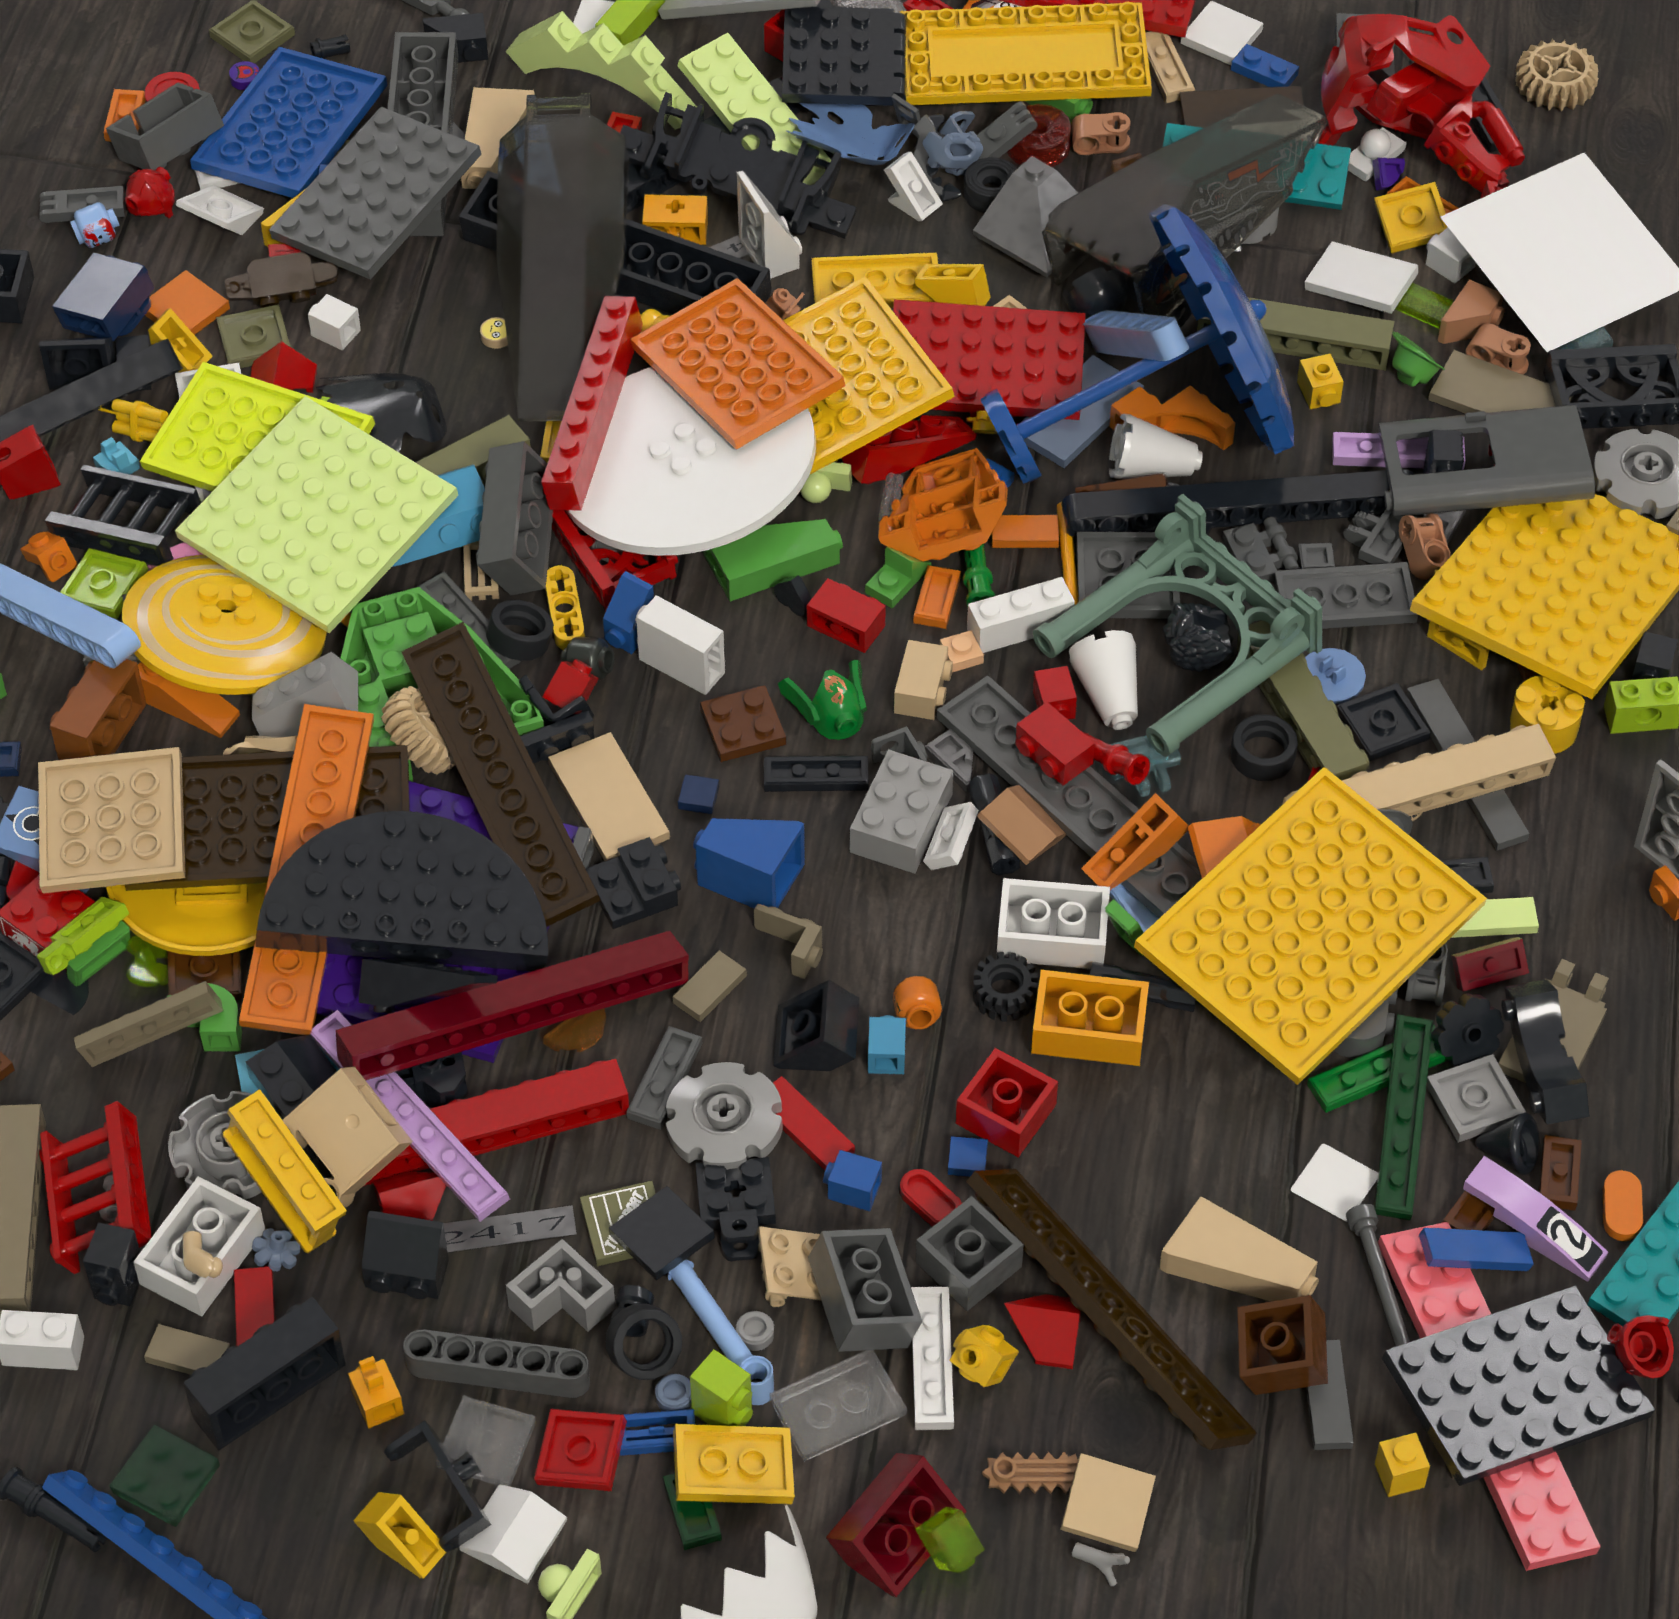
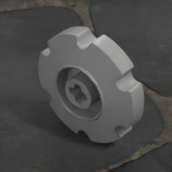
[1593,429,1679,519]
[666,1062,783,1169]
[168,1091,282,1200]

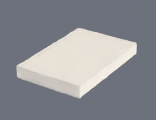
[1305,242,1418,314]

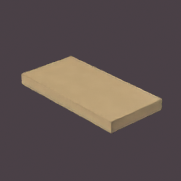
[548,732,670,861]

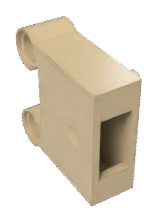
[282,1067,413,1208]

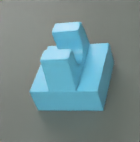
[93,437,140,474]

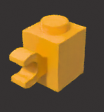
[348,1356,404,1429]

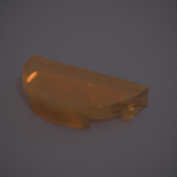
[543,1008,606,1052]

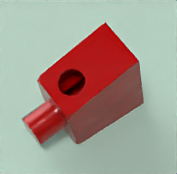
[0,425,61,499]

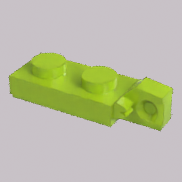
[37,897,130,975]

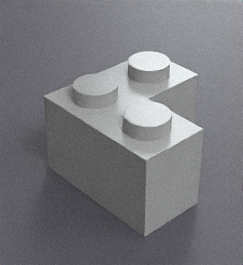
[506,1239,616,1332]

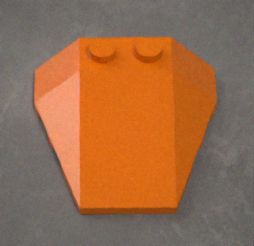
[878,448,1008,562]

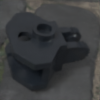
[396,1052,468,1108]

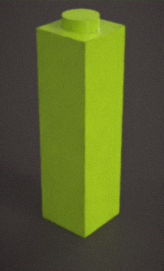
[595,0,666,46]

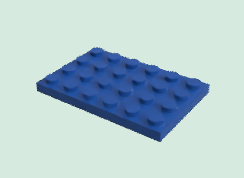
[190,47,387,198]

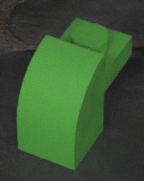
[167,983,242,1051]

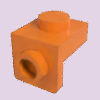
[20,532,78,582]
[1649,865,1679,921]

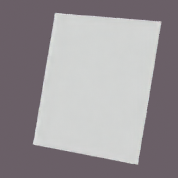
[1440,153,1679,352]

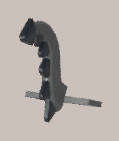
[892,94,961,202]

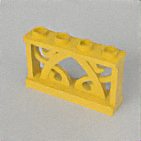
[223,1089,347,1253]

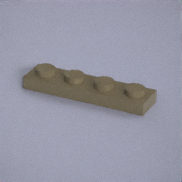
[74,981,223,1067]

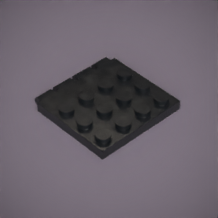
[782,6,906,106]

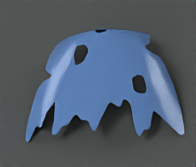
[786,103,914,165]

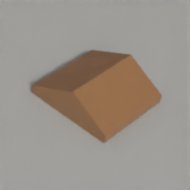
[977,785,1066,865]

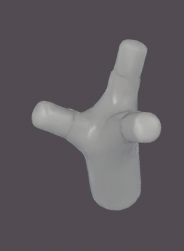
[1072,1542,1130,1587]

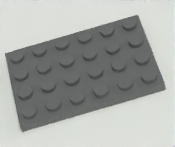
[269,107,482,280]

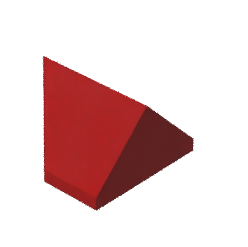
[250,341,318,393]
[373,1172,446,1221]
[1004,1294,1081,1369]

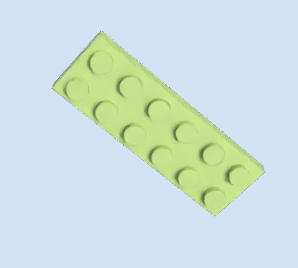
[678,33,831,185]

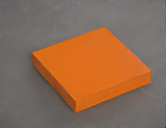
[145,270,230,335]

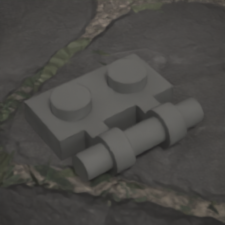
[1222,517,1300,582]

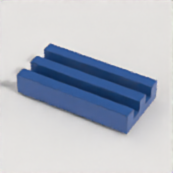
[620,1409,695,1456]

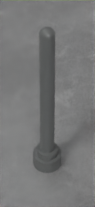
[1346,1204,1410,1347]

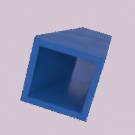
[693,818,805,909]

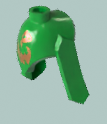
[778,660,867,740]

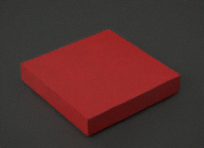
[534,1409,627,1491]

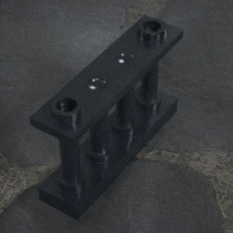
[45,465,201,566]

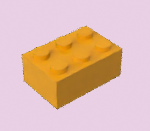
[1031,970,1149,1066]

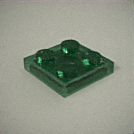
[110,1425,220,1527]

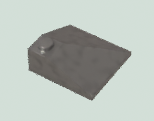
[973,156,1105,277]

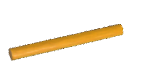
[1057,502,1078,605]

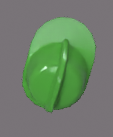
[1392,331,1445,387]

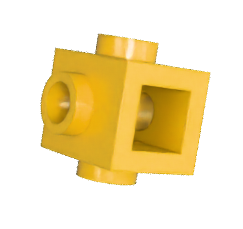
[949,1325,1019,1387]

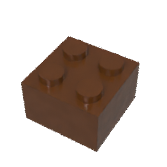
[1237,1295,1328,1395]

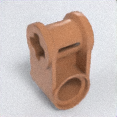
[1071,112,1131,155]
[1466,323,1531,375]
[1399,513,1451,580]

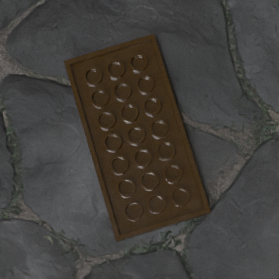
[125,745,410,891]

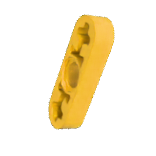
[545,565,585,650]

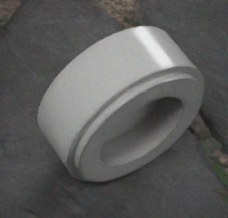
[736,1311,774,1351]

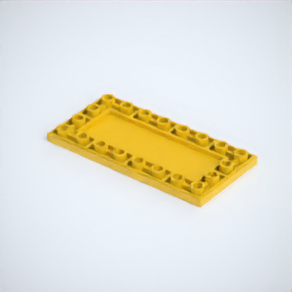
[900,2,1152,105]

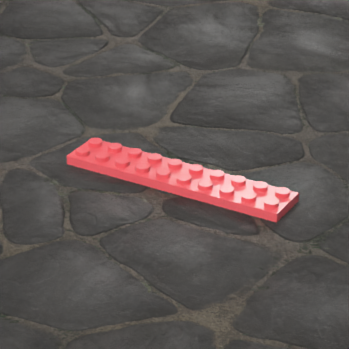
[1378,1222,1601,1571]

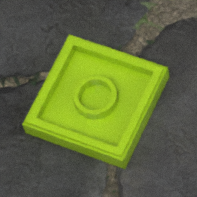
[60,548,149,619]

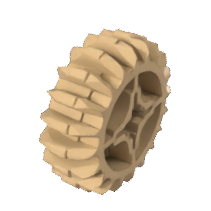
[1515,39,1599,112]
[381,686,456,775]

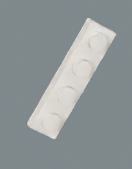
[911,1287,954,1430]

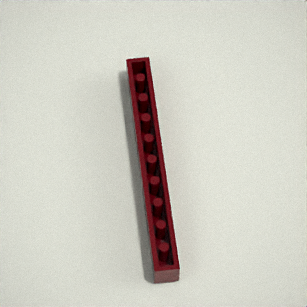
[336,931,689,1081]

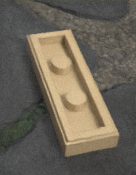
[1145,31,1195,103]

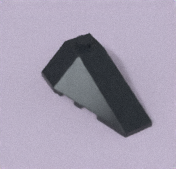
[358,959,498,1013]

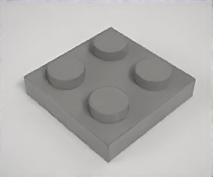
[1426,1054,1526,1143]

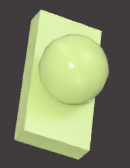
[800,462,852,503]
[538,1549,602,1619]

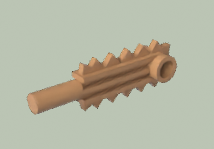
[982,1452,1078,1494]

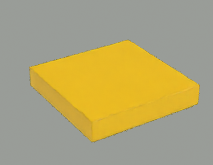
[1374,182,1448,253]

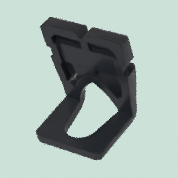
[519,674,594,726]

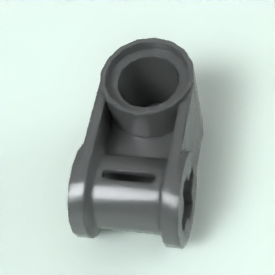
[1405,943,1448,1007]

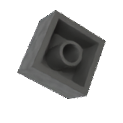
[916,1196,1024,1311]

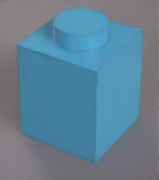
[868,1015,906,1074]

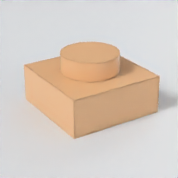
[940,630,984,672]

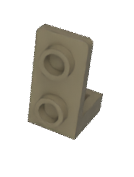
[754,904,823,979]

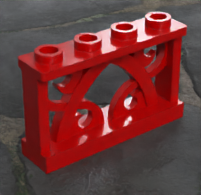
[552,510,678,611]

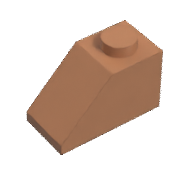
[1438,279,1505,344]

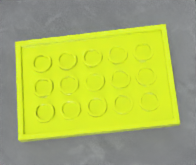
[140,362,375,492]

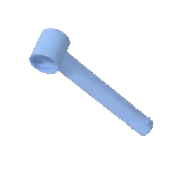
[668,1259,774,1405]

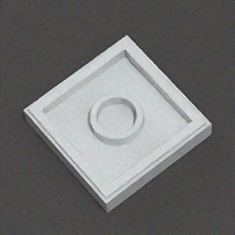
[1181,1,1263,65]

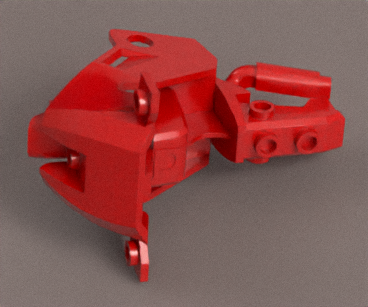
[1317,14,1525,193]

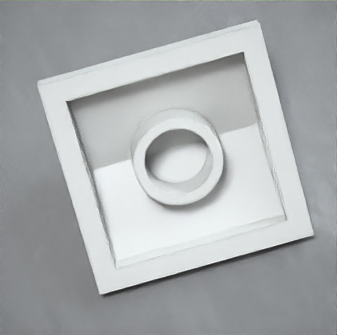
[176,185,264,235]
[459,1484,567,1584]

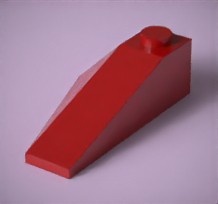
[842,415,977,484]

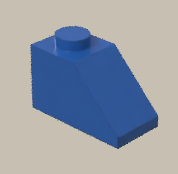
[603,571,654,654]

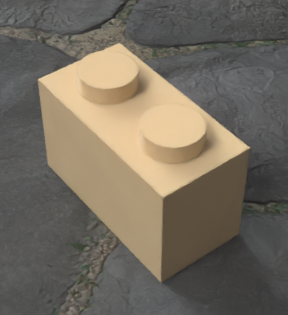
[894,640,953,720]

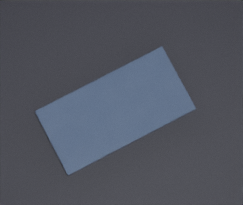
[1022,355,1144,468]

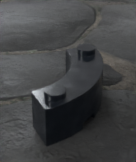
[1501,979,1590,1125]

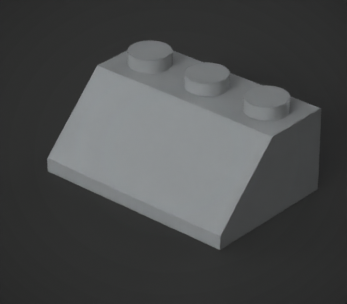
[252,652,358,751]

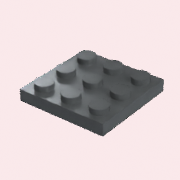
[1076,532,1180,619]

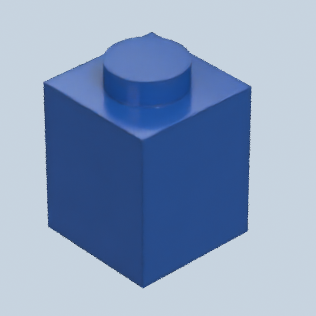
[823,1150,882,1211]

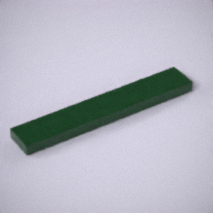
[1374,1014,1433,1221]

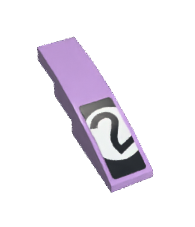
[1463,1156,1608,1282]

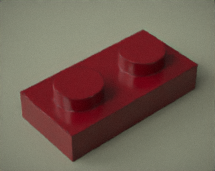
[1451,937,1529,991]

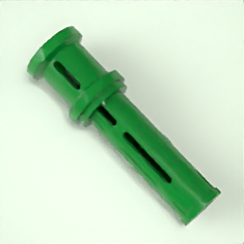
[963,544,995,607]

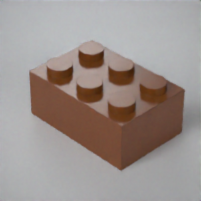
[50,659,147,760]

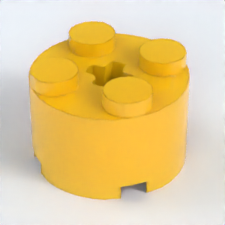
[1510,675,1585,754]

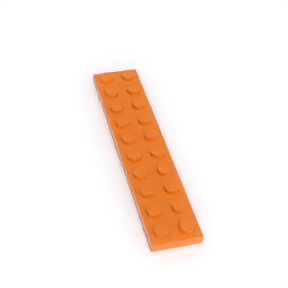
[239,704,374,1035]

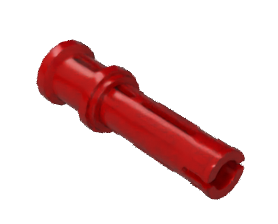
[1082,731,1150,785]

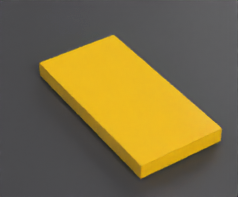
[812,253,938,308]

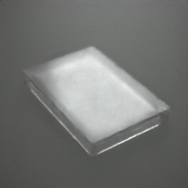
[769,1350,907,1462]

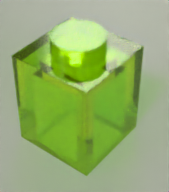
[915,1507,985,1573]

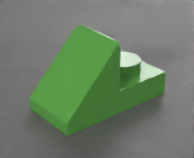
[865,546,931,608]

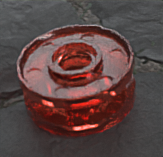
[1008,104,1071,167]

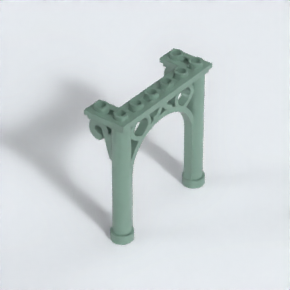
[1033,494,1323,757]

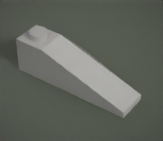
[1634,759,1679,880]

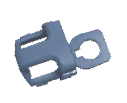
[923,111,983,176]

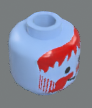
[70,202,120,248]

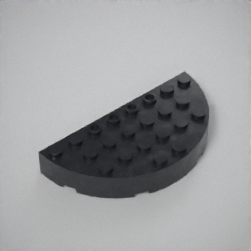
[255,811,548,971]

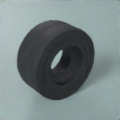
[964,157,1017,213]

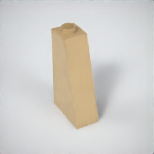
[461,87,536,189]
[1160,1197,1319,1301]

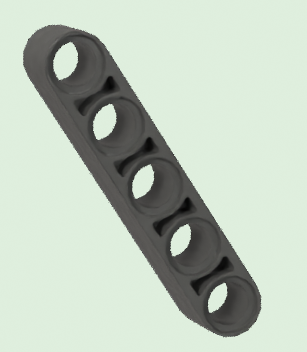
[403,1330,590,1398]

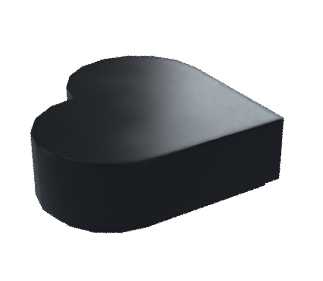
[774,575,812,616]

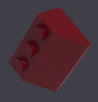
[825,1453,967,1597]

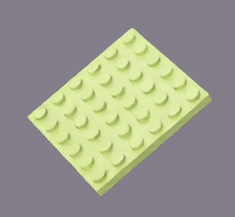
[175,396,458,633]

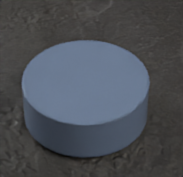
[655,1374,692,1411]

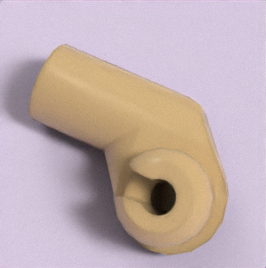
[183,1231,223,1278]

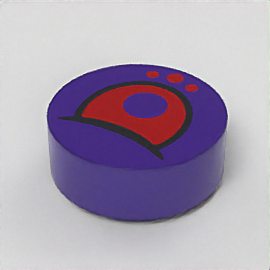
[229,61,259,90]

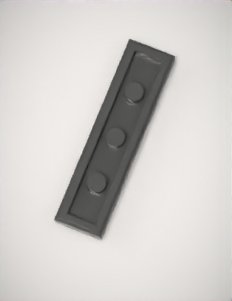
[417,571,521,669]

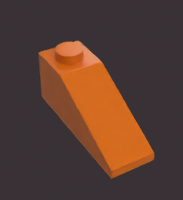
[138,662,240,738]
[1081,793,1189,890]

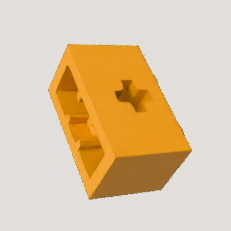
[642,194,708,245]

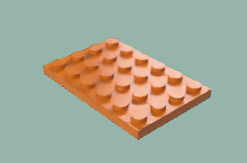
[630,278,845,450]

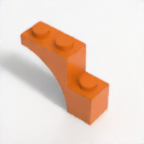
[1110,385,1235,450]

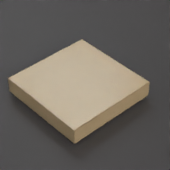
[1060,1453,1156,1552]

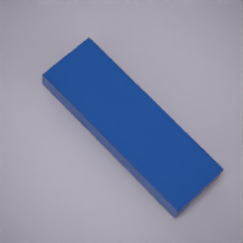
[1419,1228,1534,1271]

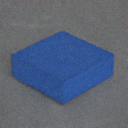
[948,1137,988,1177]

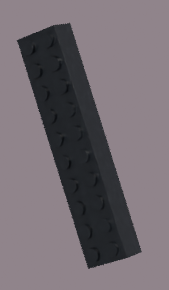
[459,171,772,314]

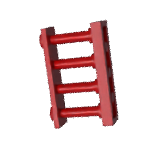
[39,1101,152,1274]

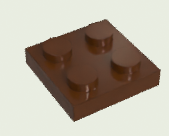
[700,685,786,762]

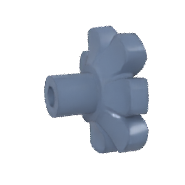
[252,1228,300,1271]

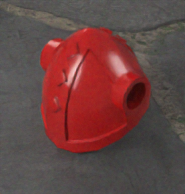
[125,166,175,219]
[1607,1315,1674,1378]

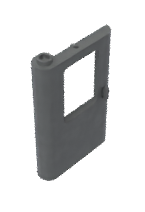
[1378,405,1595,517]

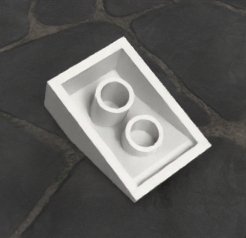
[737,170,802,278]

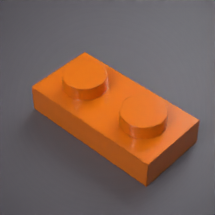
[103,89,146,142]

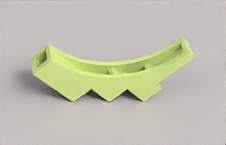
[506,11,697,130]

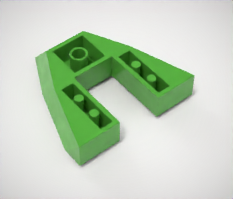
[340,587,544,782]

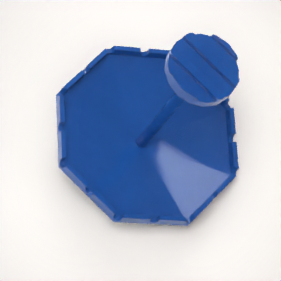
[980,204,1294,484]

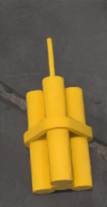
[98,399,169,442]

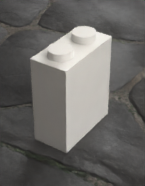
[635,595,725,695]

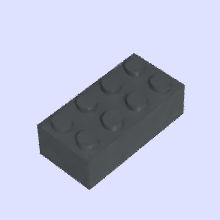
[476,441,553,595]

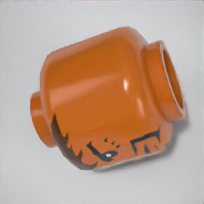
[892,976,942,1029]

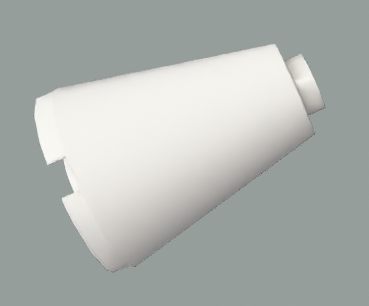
[1109,414,1202,479]
[1069,630,1138,730]

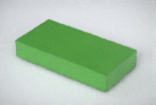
[1105,899,1144,956]
[67,920,131,987]

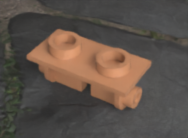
[765,288,805,320]

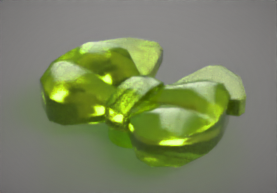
[126,936,168,987]

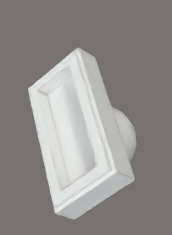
[1348,127,1406,182]

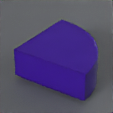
[1372,158,1405,191]

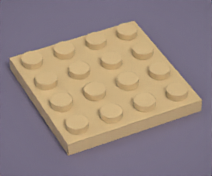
[38,747,185,893]

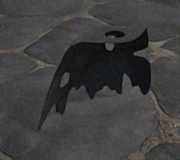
[316,373,447,452]

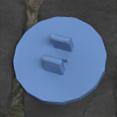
[1305,648,1366,704]

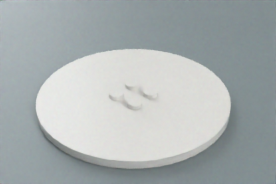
[566,367,816,556]

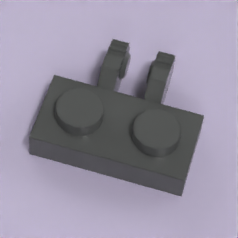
[1343,510,1417,564]

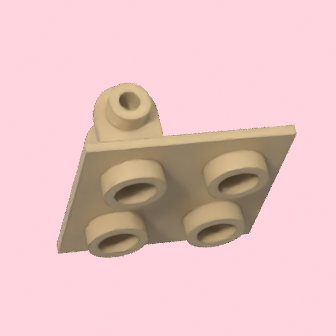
[758,1226,821,1307]

